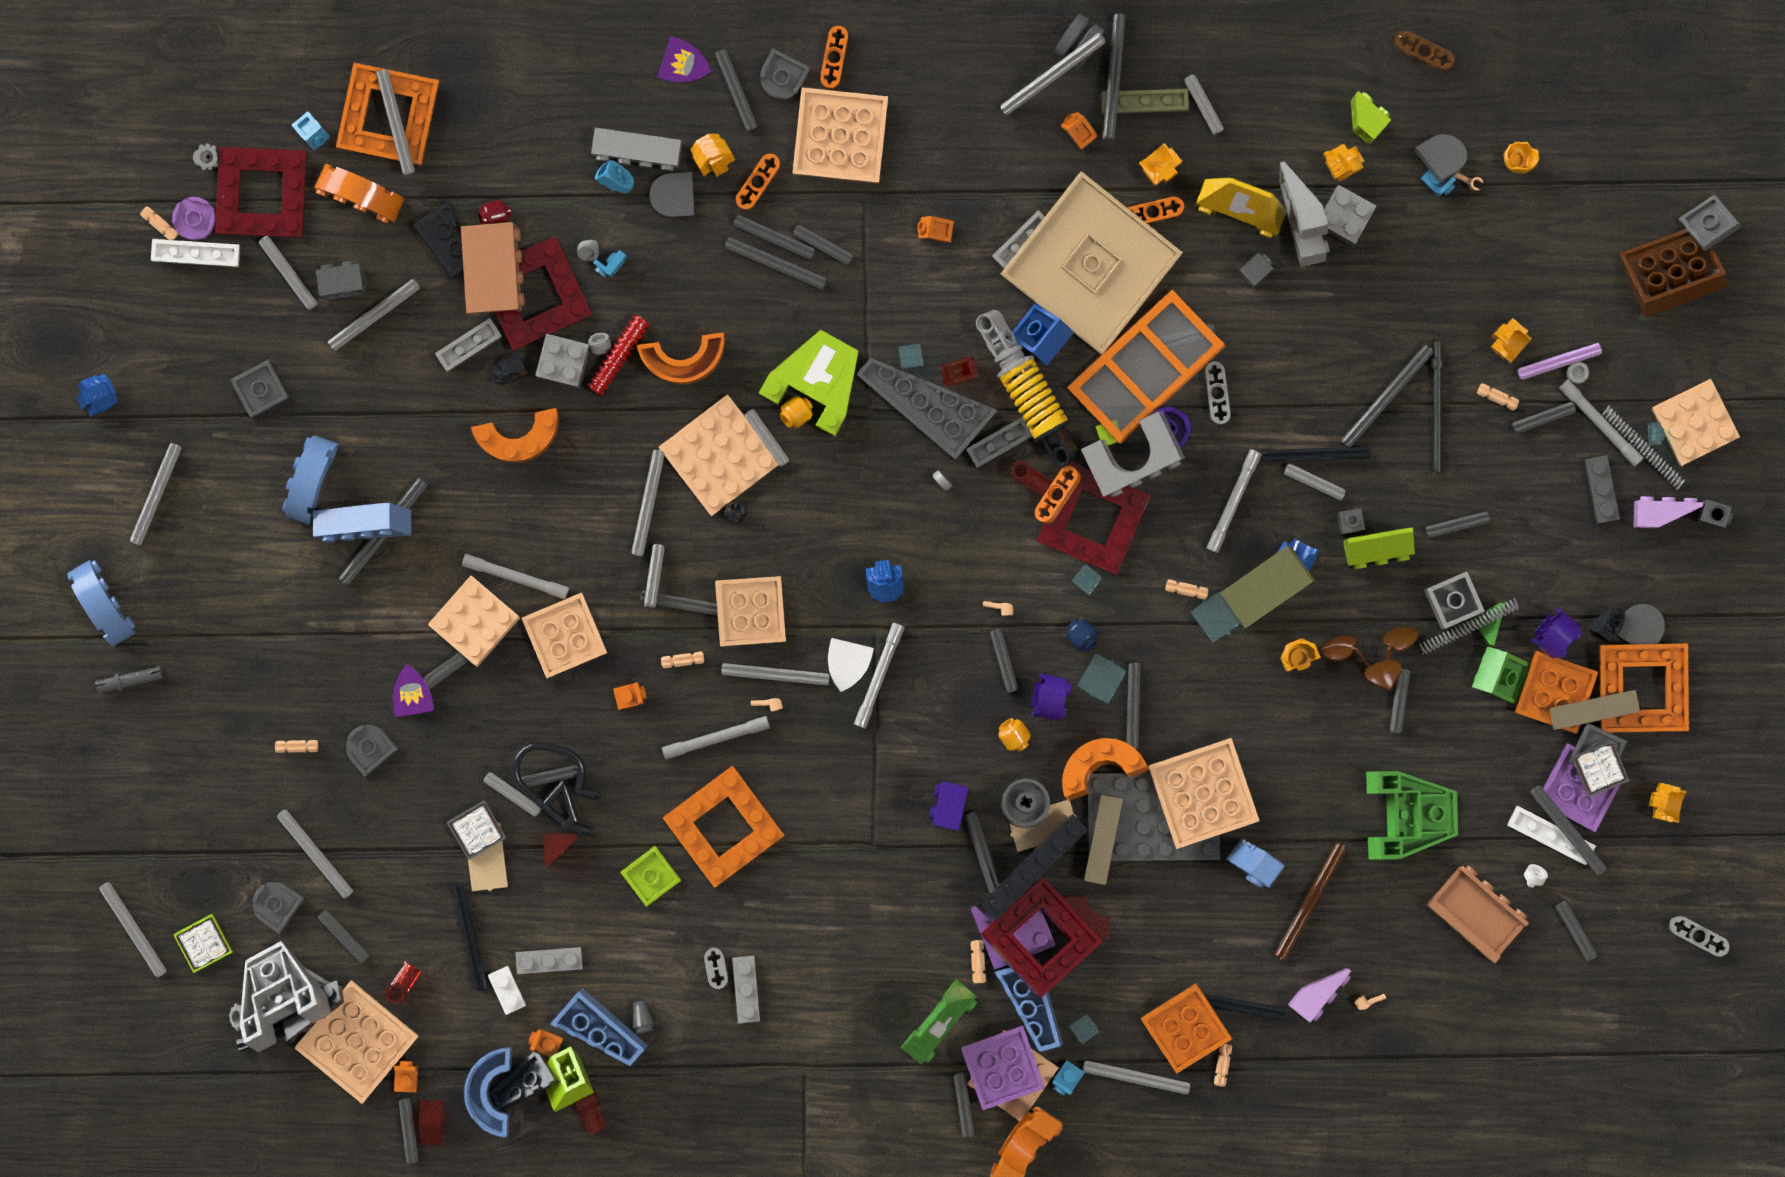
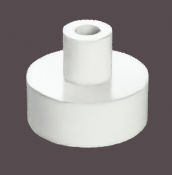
[1524,864,1548,888]

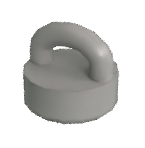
[577,240,599,261]
[588,332,611,355]

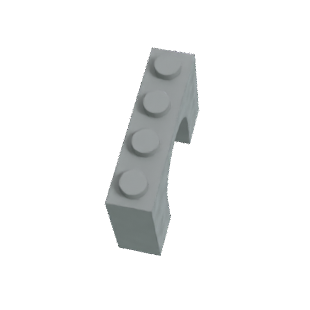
[1081,411,1185,498]

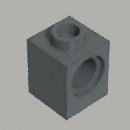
[1238,253,1273,288]
[1697,500,1733,529]
[1337,508,1365,535]

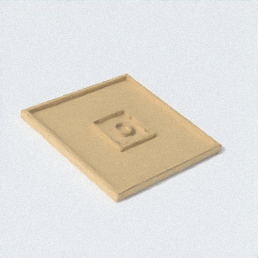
[1000,171,1183,355]

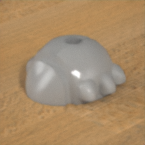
[193,144,218,170]
[229,1003,241,1031]

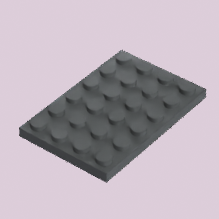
[1088,773,1220,861]

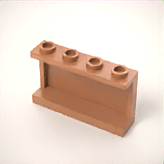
[461,222,525,316]
[1426,865,1529,963]

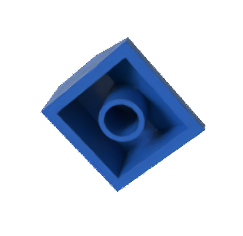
[1012,303,1074,366]

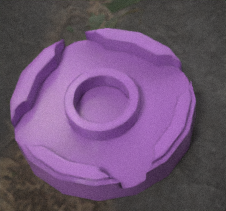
[172,197,216,241]

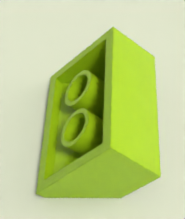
[1343,527,1415,570]

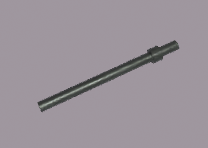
[1431,342,1444,472]

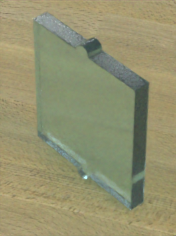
[1190,591,1241,643]
[1077,653,1127,704]

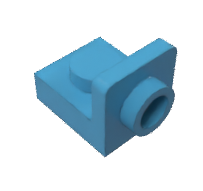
[292,111,330,150]
[1420,170,1456,197]
[593,250,627,278]
[1052,1060,1085,1095]

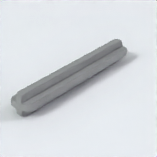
[259,236,317,310]

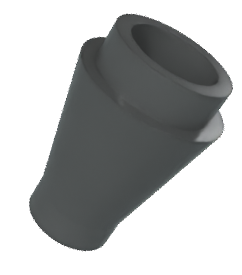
[633,1001,654,1034]

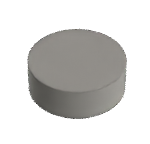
[1566,362,1589,384]
[933,470,953,491]

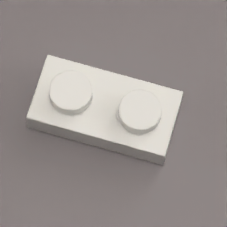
[488,966,526,1015]

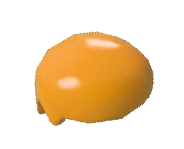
[1504,142,1539,174]

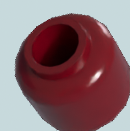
[478,200,512,225]

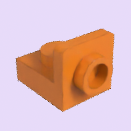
[1061,112,1098,149]
[917,216,954,243]
[613,682,647,710]
[528,1028,564,1057]
[394,1061,418,1092]

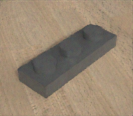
[966,417,1032,468]
[1585,455,1620,524]

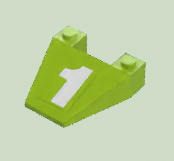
[759,330,858,437]

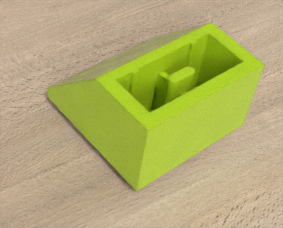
[1351,91,1391,145]
[546,1047,594,1112]

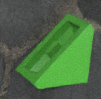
[1472,603,1505,646]

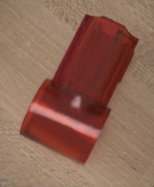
[1011,461,1053,497]
[385,961,422,1004]
[575,1087,606,1135]

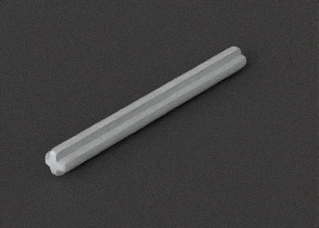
[1000,33,1105,115]

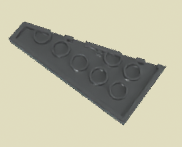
[856,358,998,460]

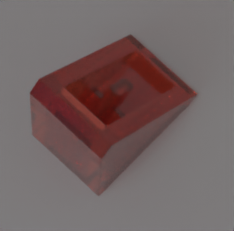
[940,356,978,386]
[543,833,580,867]
[419,1100,444,1145]

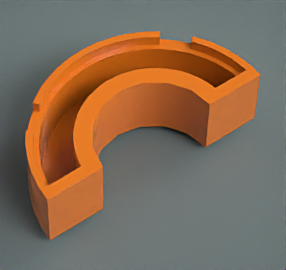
[315,164,404,224]
[637,332,725,385]
[471,408,559,463]
[1062,738,1150,801]
[991,1107,1063,1177]

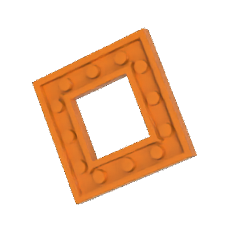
[336,63,440,166]
[1599,643,1689,732]
[663,766,785,888]

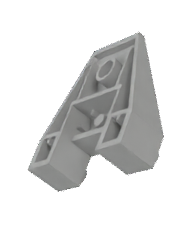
[1279,162,1331,267]
[240,941,331,1052]

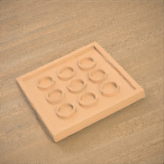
[793,87,888,184]
[659,394,778,516]
[1148,738,1259,849]
[295,980,419,1104]

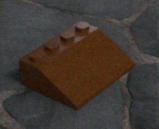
[1619,229,1726,317]

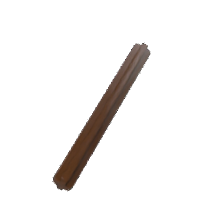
[1275,843,1346,960]

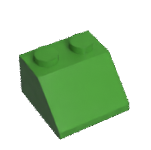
[1472,646,1530,705]

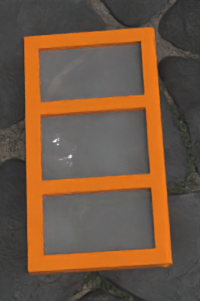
[1067,290,1226,444]

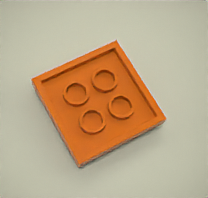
[1514,651,1598,734]
[1141,983,1232,1074]

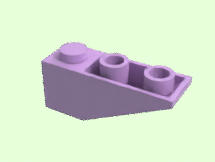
[1634,497,1703,528]
[1288,968,1351,1022]

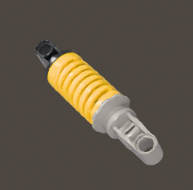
[976,310,1079,466]

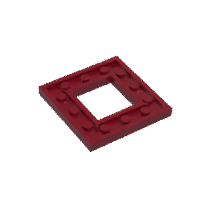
[215,147,307,238]
[495,236,592,351]
[1037,462,1151,575]
[981,877,1103,999]

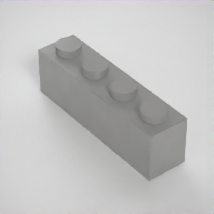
[591,128,682,171]

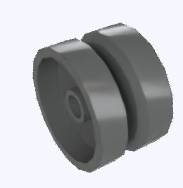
[1053,13,1105,70]
[1001,778,1050,829]

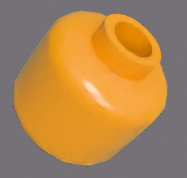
[780,396,813,428]
[998,718,1031,752]

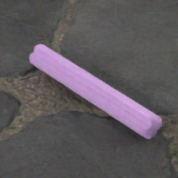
[1518,343,1602,380]

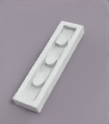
[151,239,240,267]
[1507,806,1596,865]

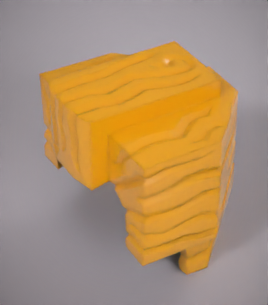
[691,134,735,177]
[1139,143,1182,186]
[1323,143,1364,181]
[1490,318,1532,363]
[1281,639,1321,672]
[1648,783,1686,823]

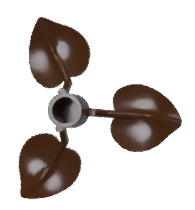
[1319,627,1420,691]

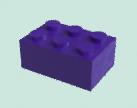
[929,781,968,830]

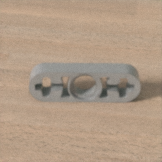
[1205,361,1231,425]
[1669,916,1729,957]

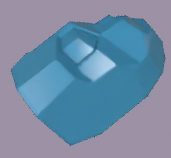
[595,160,634,193]

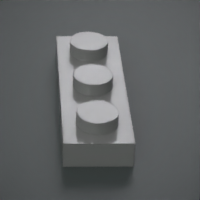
[992,210,1045,269]
[435,318,502,372]
[515,947,583,974]
[732,956,760,1023]

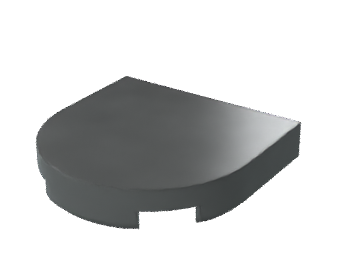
[760,48,811,100]
[1414,134,1467,183]
[650,172,695,217]
[1618,604,1665,644]
[346,725,399,777]
[253,882,305,934]

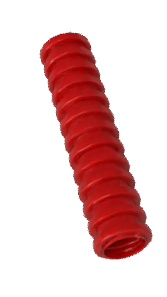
[587,315,650,396]

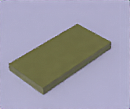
[1220,545,1314,628]

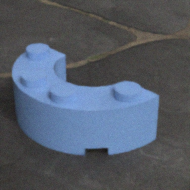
[282,435,339,526]
[67,559,136,647]
[464,1047,512,1137]

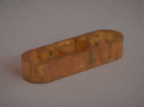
[1395,31,1454,71]

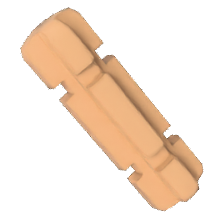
[140,207,178,240]
[1477,384,1519,410]
[1165,580,1208,600]
[661,652,704,668]
[275,740,319,753]
[971,940,986,983]
[1214,1043,1232,1087]

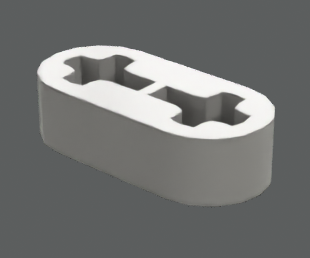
[704,948,728,989]

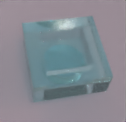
[898,344,923,369]
[1648,422,1665,446]
[1072,564,1102,595]
[1069,1013,1100,1044]

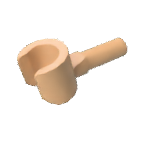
[1453,173,1483,191]
[983,601,1013,616]
[751,698,783,711]
[1354,994,1386,1010]

